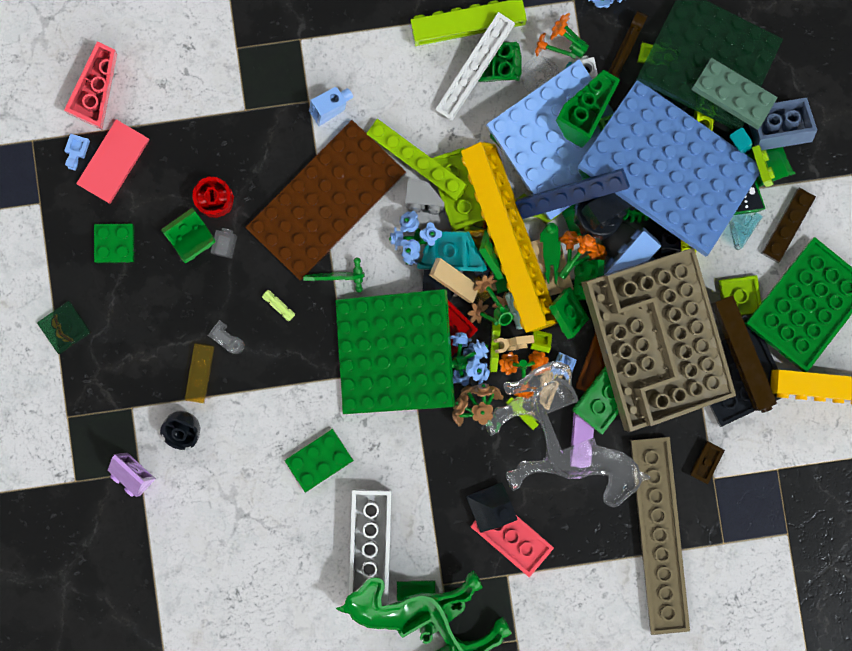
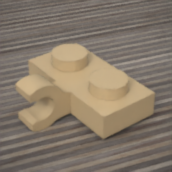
[493,335,534,353]

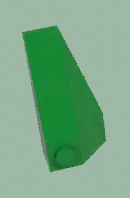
[556,70,620,148]

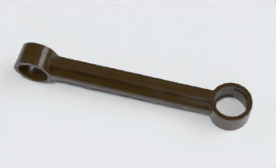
[608,11,648,78]

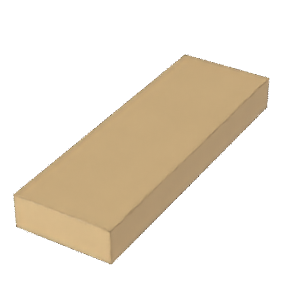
[429,258,478,303]

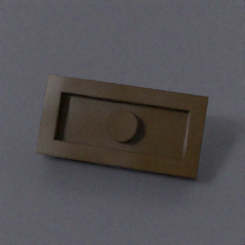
[690,441,725,484]

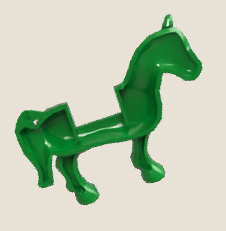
[336,570,512,651]

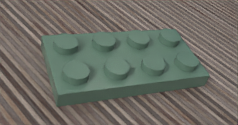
[692,58,778,130]

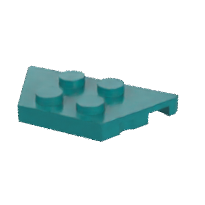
[417,231,487,272]

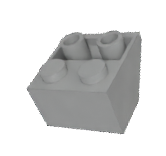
[405,179,444,215]

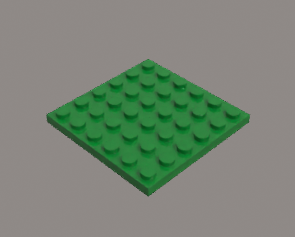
[336,289,455,414]

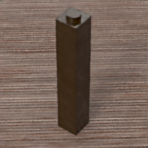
[711,295,777,413]

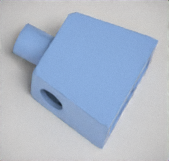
[309,87,353,126]

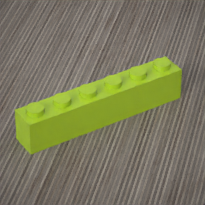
[411,0,527,47]

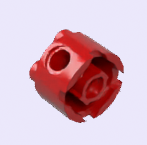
[192,177,234,218]

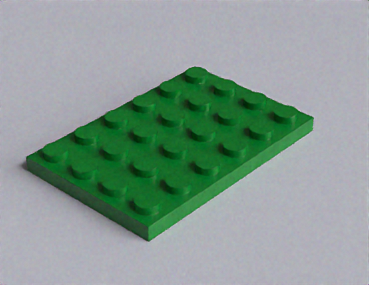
[745,237,852,372]

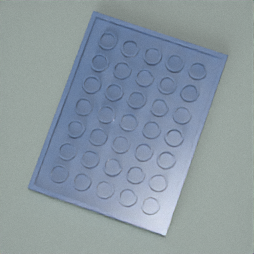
[577,79,760,257]

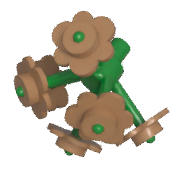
[452,383,504,427]

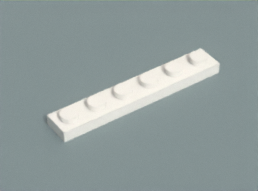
[435,12,515,120]

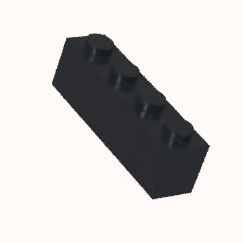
[581,193,636,230]

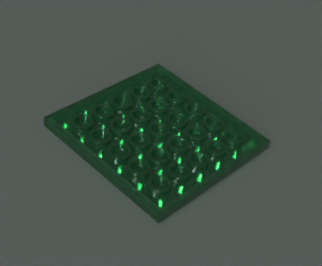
[636,0,783,131]

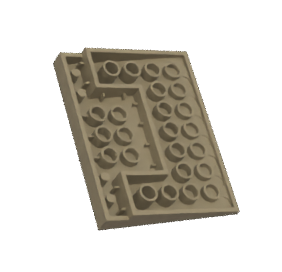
[581,248,736,432]

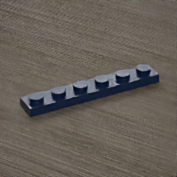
[515,168,630,219]

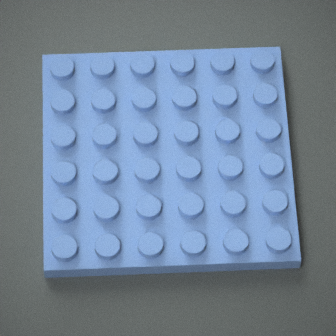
[486,59,614,220]

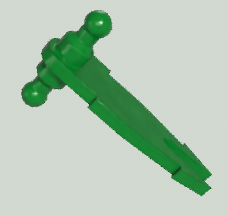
[540,223,561,284]
[303,257,365,293]

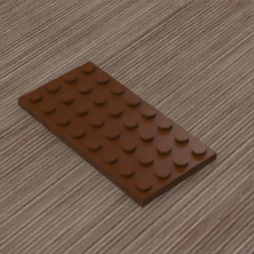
[245,120,406,281]

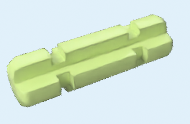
[262,290,295,321]

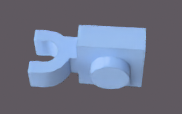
[64,134,90,171]

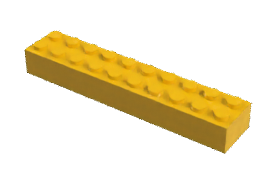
[461,142,558,333]

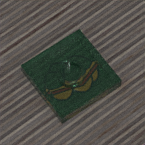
[37,301,91,354]

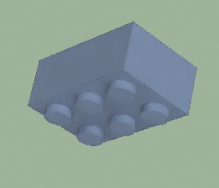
[748,98,817,150]

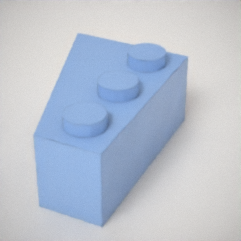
[604,228,661,275]

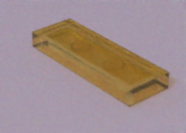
[185,344,214,404]

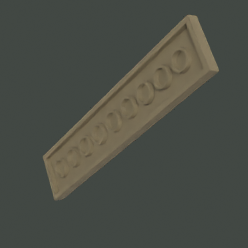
[630,437,690,635]

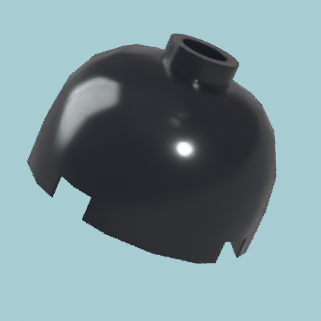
[160,411,201,450]

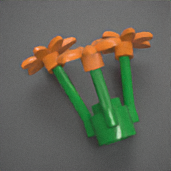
[535,13,589,60]

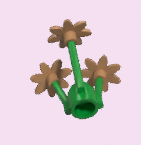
[467,274,514,326]

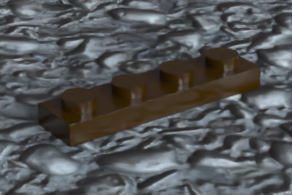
[761,187,816,263]

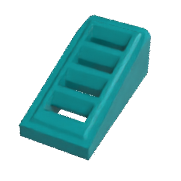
[730,128,752,155]

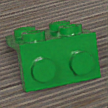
[161,207,216,263]

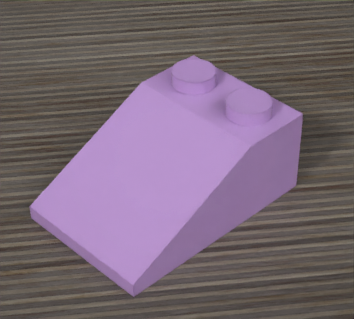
[108,453,156,497]

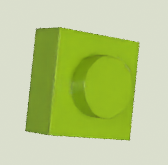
[530,331,552,353]

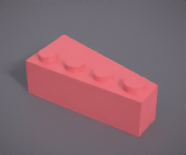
[64,41,117,130]

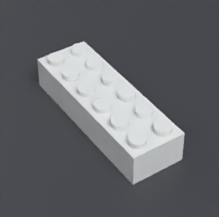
[349,489,392,605]

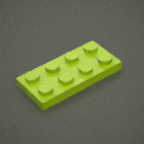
[432,147,485,231]

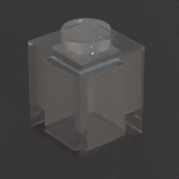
[211,228,237,259]

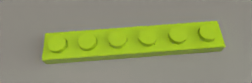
[367,118,468,201]

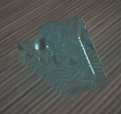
[729,212,763,250]

